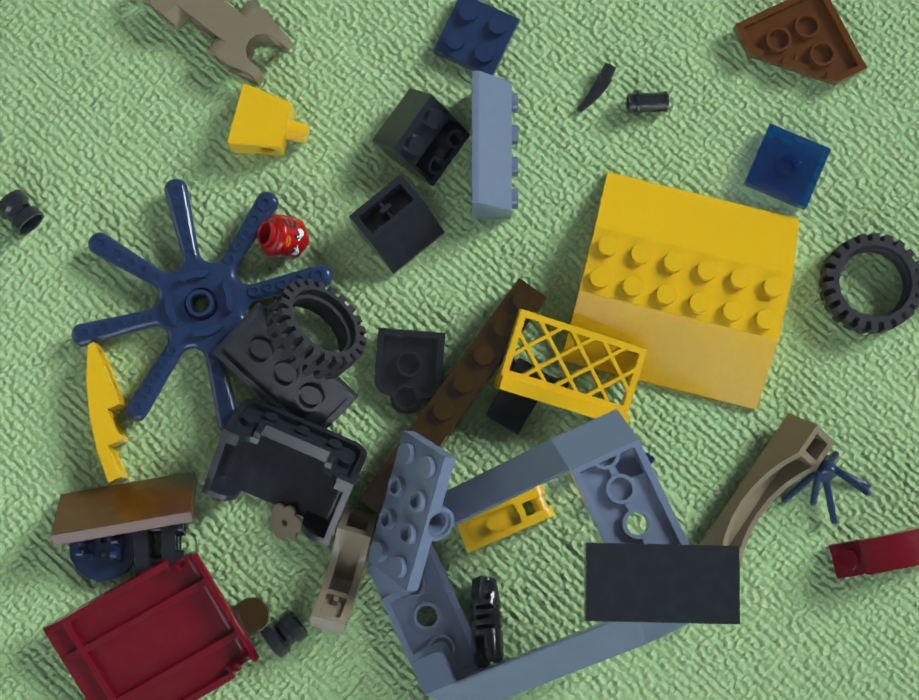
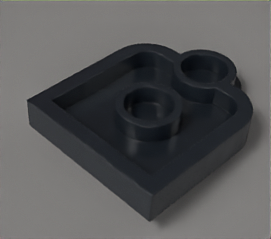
[374,328,446,414]

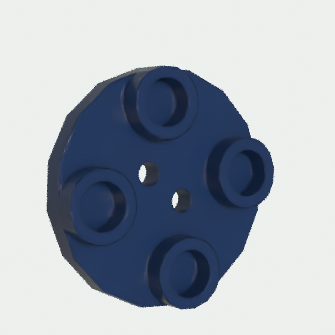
[69,532,134,581]

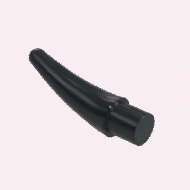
[577,62,617,112]

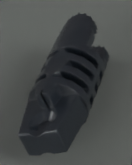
[470,576,504,669]

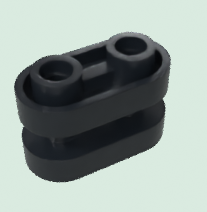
[133,523,187,575]

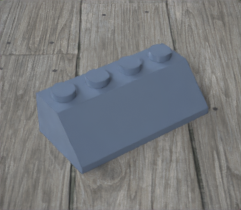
[471,71,518,219]

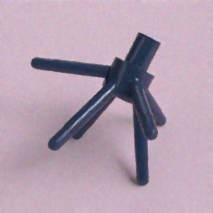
[781,451,872,525]

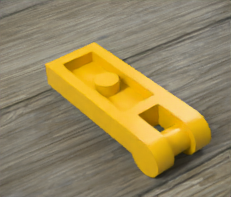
[457,485,555,553]

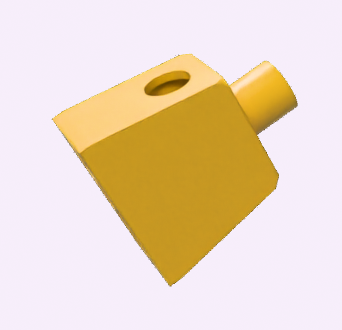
[227,84,310,156]

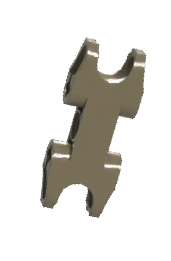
[145,0,293,86]

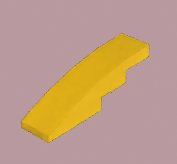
[86,342,129,484]

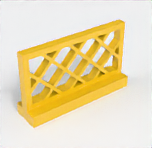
[493,309,648,424]

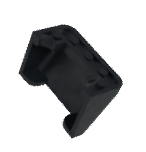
[201,399,367,546]

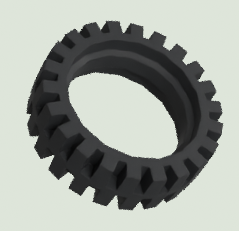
[819,233,919,334]
[265,279,367,380]

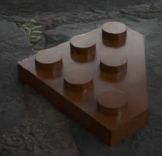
[733,0,867,86]

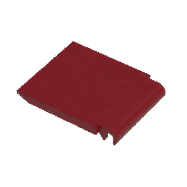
[42,551,259,700]

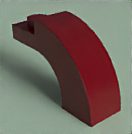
[829,526,919,579]

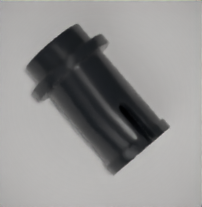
[626,90,669,116]

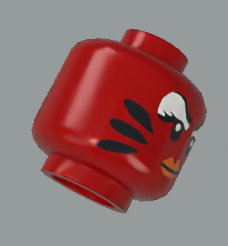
[257,214,309,260]

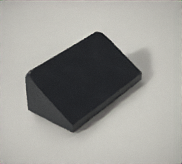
[486,358,552,435]

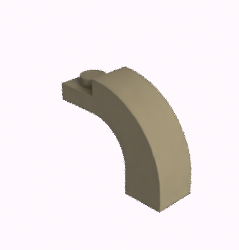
[309,506,378,635]

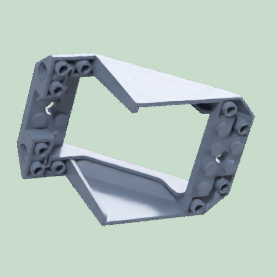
[367,409,689,700]

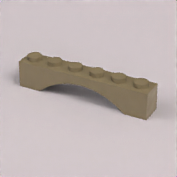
[700,413,835,568]

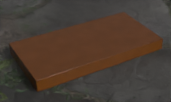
[51,471,197,545]

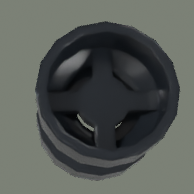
[0,189,44,236]
[260,609,309,658]

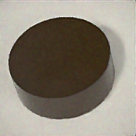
[234,597,270,632]

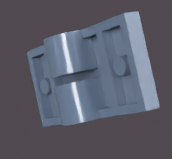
[368,431,456,591]

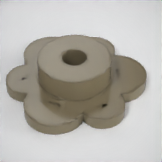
[268,503,303,540]

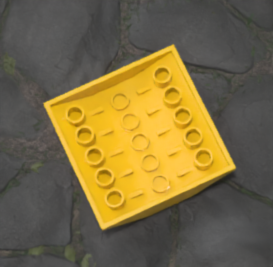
[562,172,799,410]

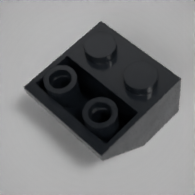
[372,88,471,186]
[349,174,445,275]

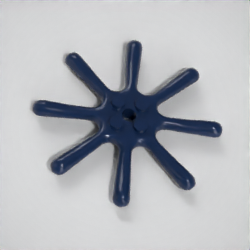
[71,179,333,433]

